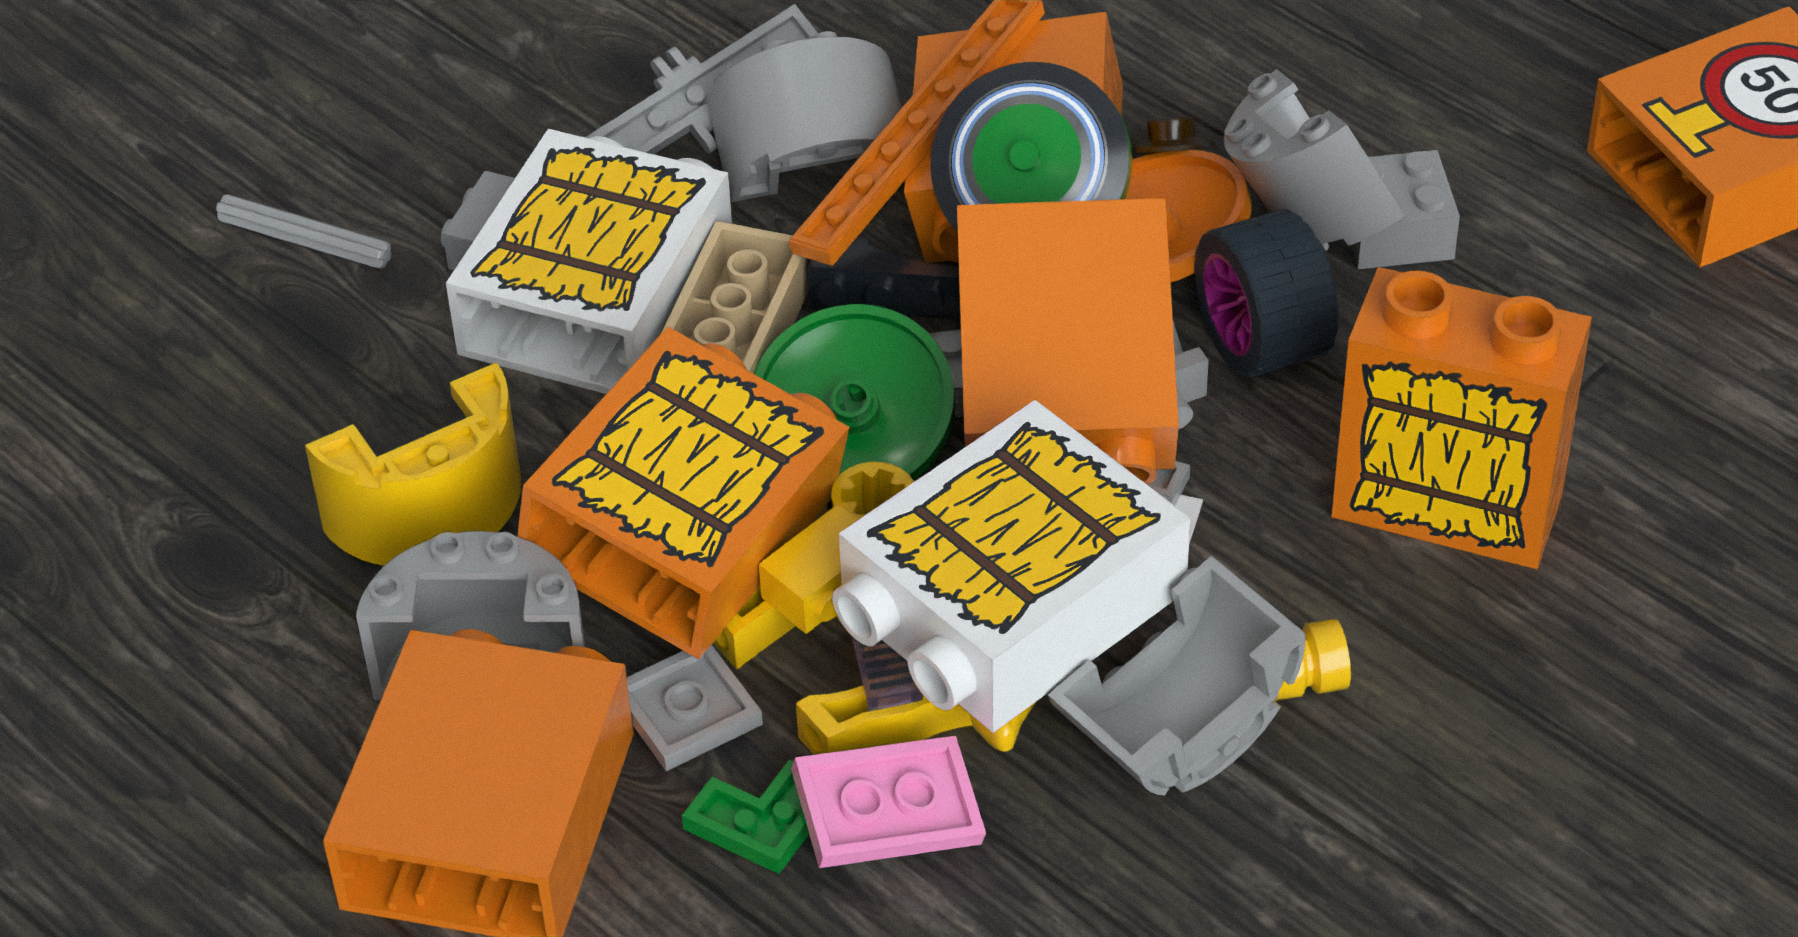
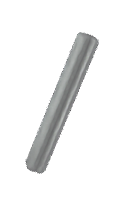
[216,194,392,269]

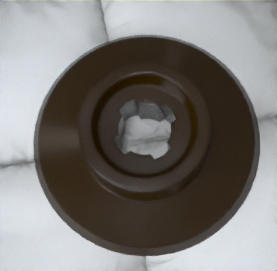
[1131,117,1216,152]

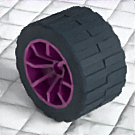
[1194,209,1340,378]

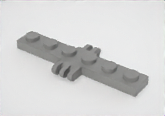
[585,4,818,154]

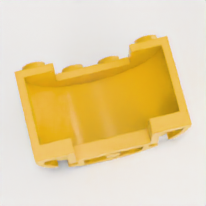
[305,362,521,566]

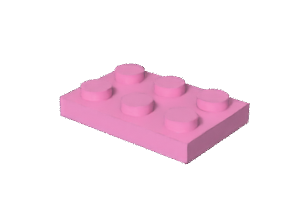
[791,736,986,868]

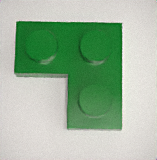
[682,759,809,874]

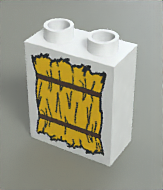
[446,129,732,394]
[832,400,1190,733]

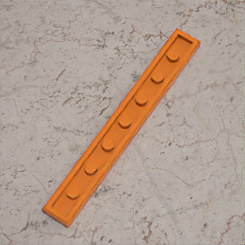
[788,0,1045,266]

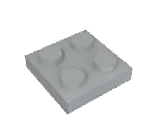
[627,644,763,771]

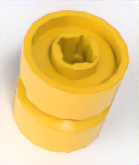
[1274,619,1351,701]

